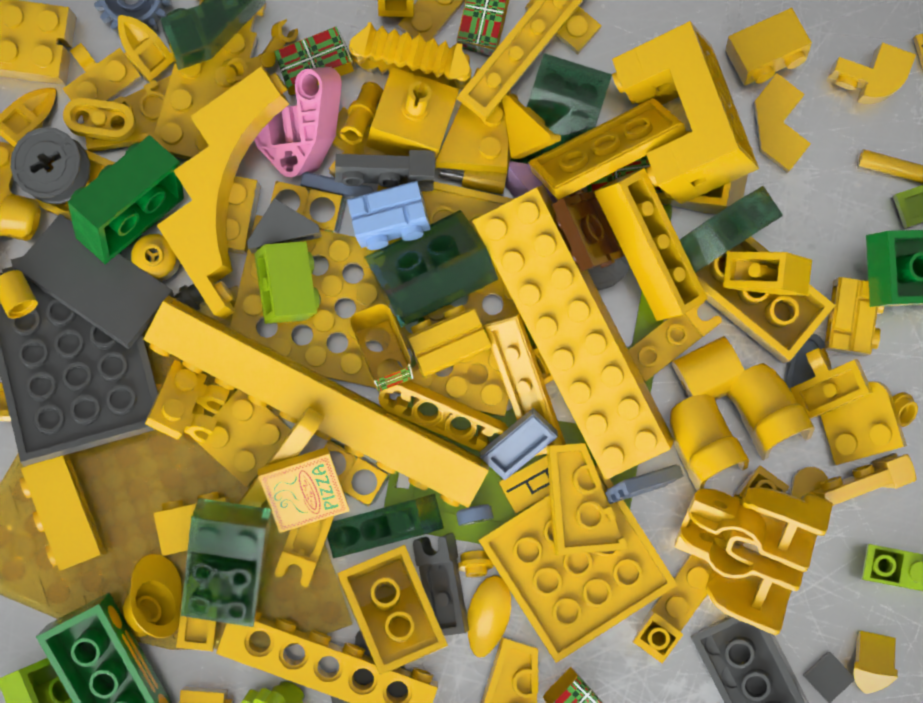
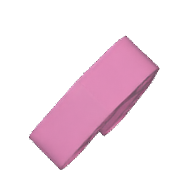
[254,67,342,177]

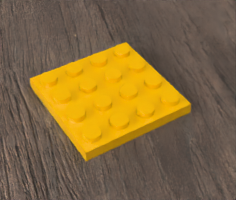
[478,464,678,663]

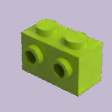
[254,241,320,324]

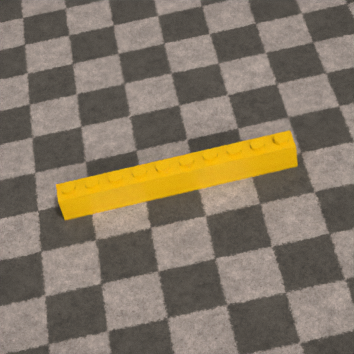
[143,295,489,508]

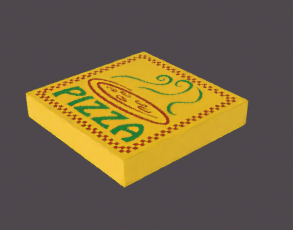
[257,447,349,533]

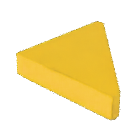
[503,93,561,159]

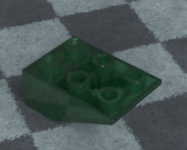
[510,53,612,164]
[180,498,272,627]

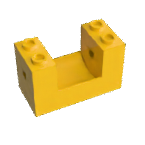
[612,21,759,205]

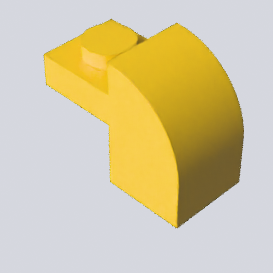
[828,42,916,104]

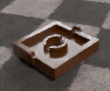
[552,189,625,272]

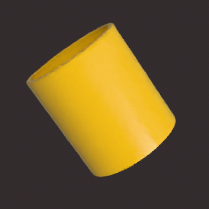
[0,270,38,319]

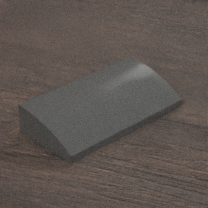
[691,616,809,703]

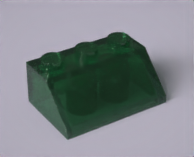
[364,210,498,327]

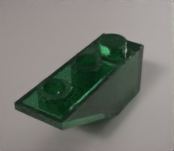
[160,0,266,70]
[327,494,444,559]

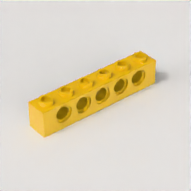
[216,605,438,703]

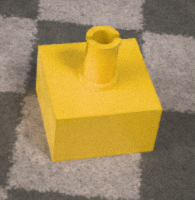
[366,67,460,161]

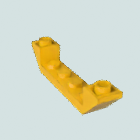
[632,465,789,664]

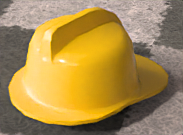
[122,554,182,638]

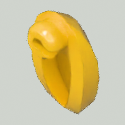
[467,575,511,658]

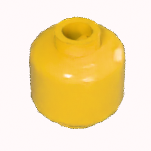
[131,234,180,282]

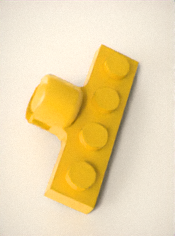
[0,141,41,241]

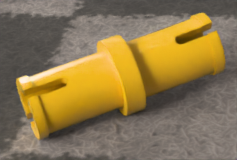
[340,82,383,145]

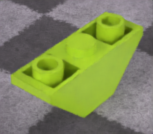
[861,544,923,591]

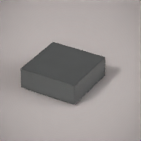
[803,652,855,703]

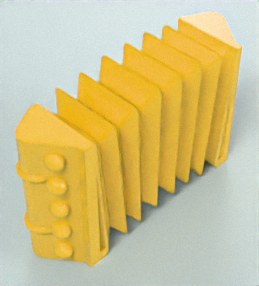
[349,22,472,90]

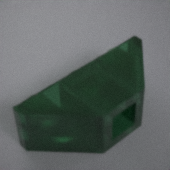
[680,186,783,273]

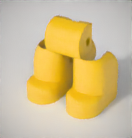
[670,336,815,491]
[675,487,833,635]

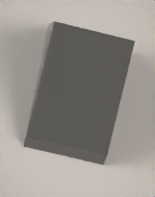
[247,198,322,253]

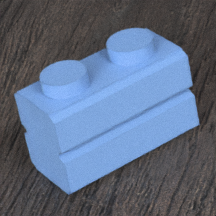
[347,181,431,250]

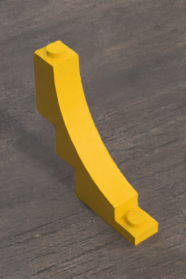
[157,66,290,319]

